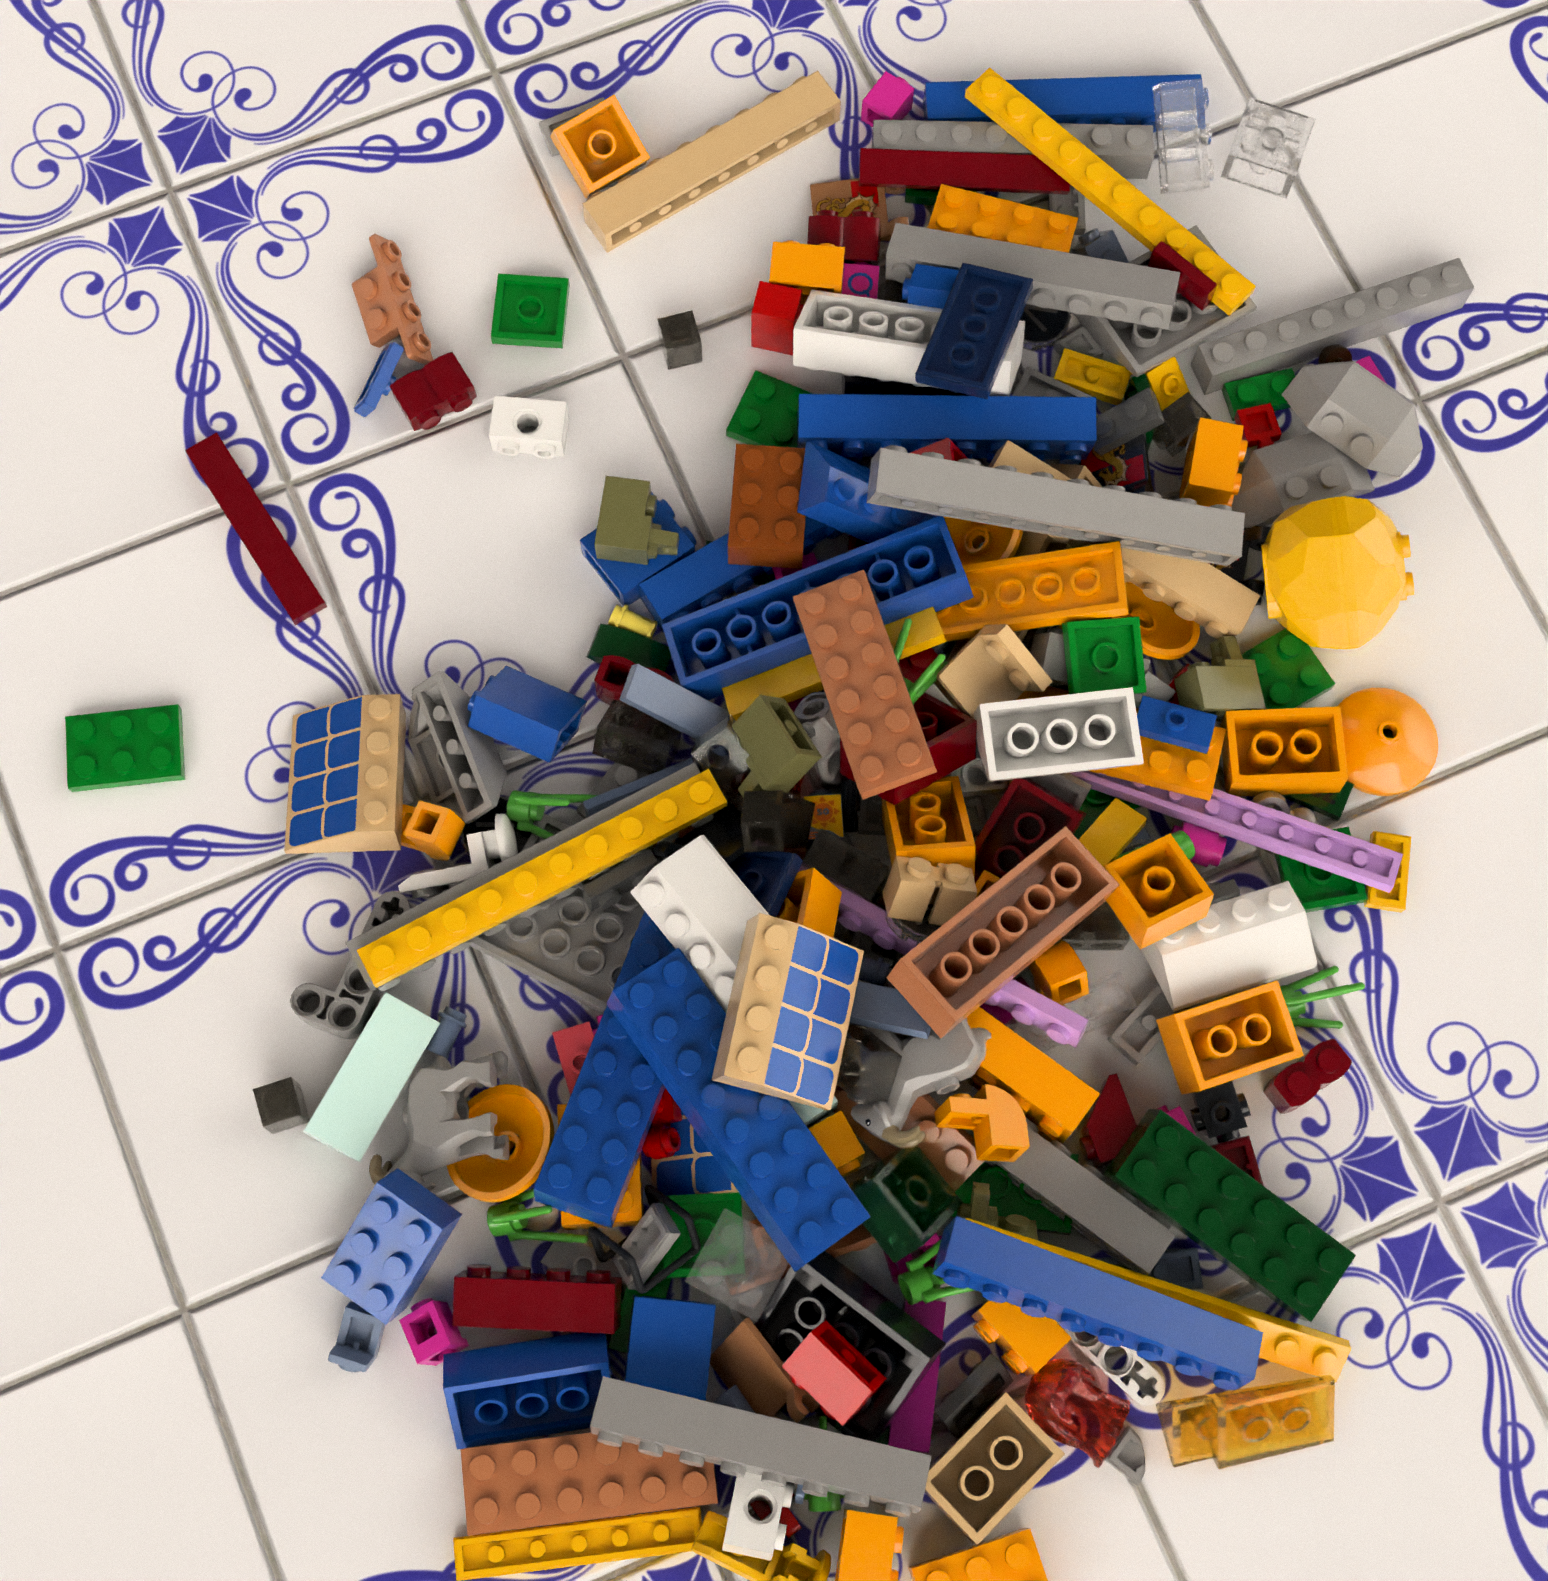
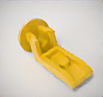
[691,1510,831,1581]

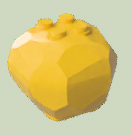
[1261,496,1414,649]

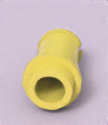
[608,604,658,639]

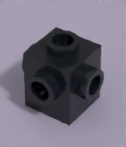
[1190,1081,1251,1143]

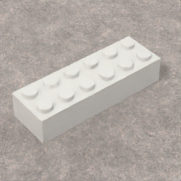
[793,289,1025,396]

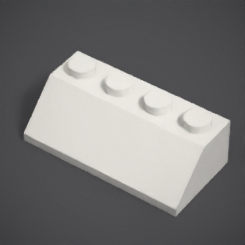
[974,687,1144,782]
[630,835,769,1012]
[1142,881,1317,1012]

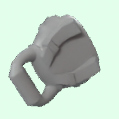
[794,692,840,782]

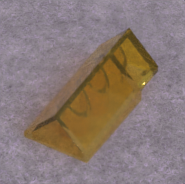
[1156,1375,1335,1469]

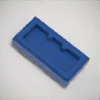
[353,342,404,417]
[1137,695,1217,754]

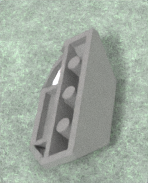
[1282,361,1423,477]
[1231,432,1375,528]
[408,671,507,823]

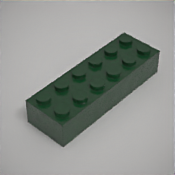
[1104,1109,1356,1322]

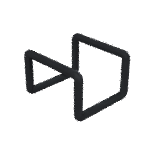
[588,1185,701,1294]

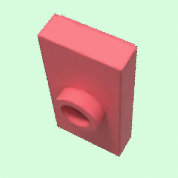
[552,1021,594,1096]

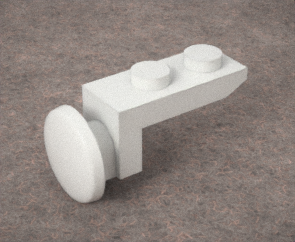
[398,814,518,899]

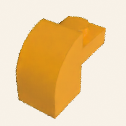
[401,800,465,861]
[1028,941,1089,1005]
[934,1084,1030,1162]

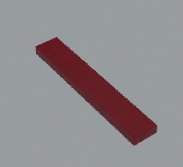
[859,148,1070,195]
[185,432,327,625]

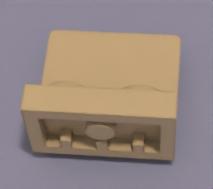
[936,624,1053,719]

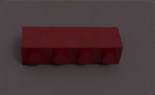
[452,1264,622,1334]

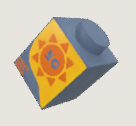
[802,790,844,850]

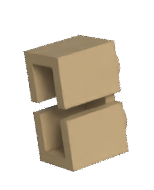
[883,856,978,926]

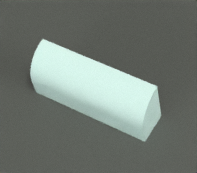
[303,992,440,1162]

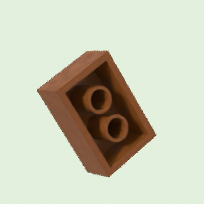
[728,444,806,569]

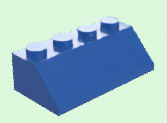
[797,442,938,543]
[443,1332,613,1449]

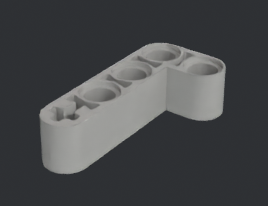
[290,891,412,1039]

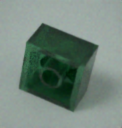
[852,1145,963,1263]

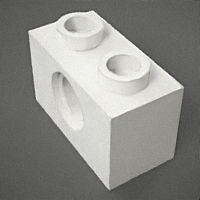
[489,395,569,459]
[722,1471,795,1561]

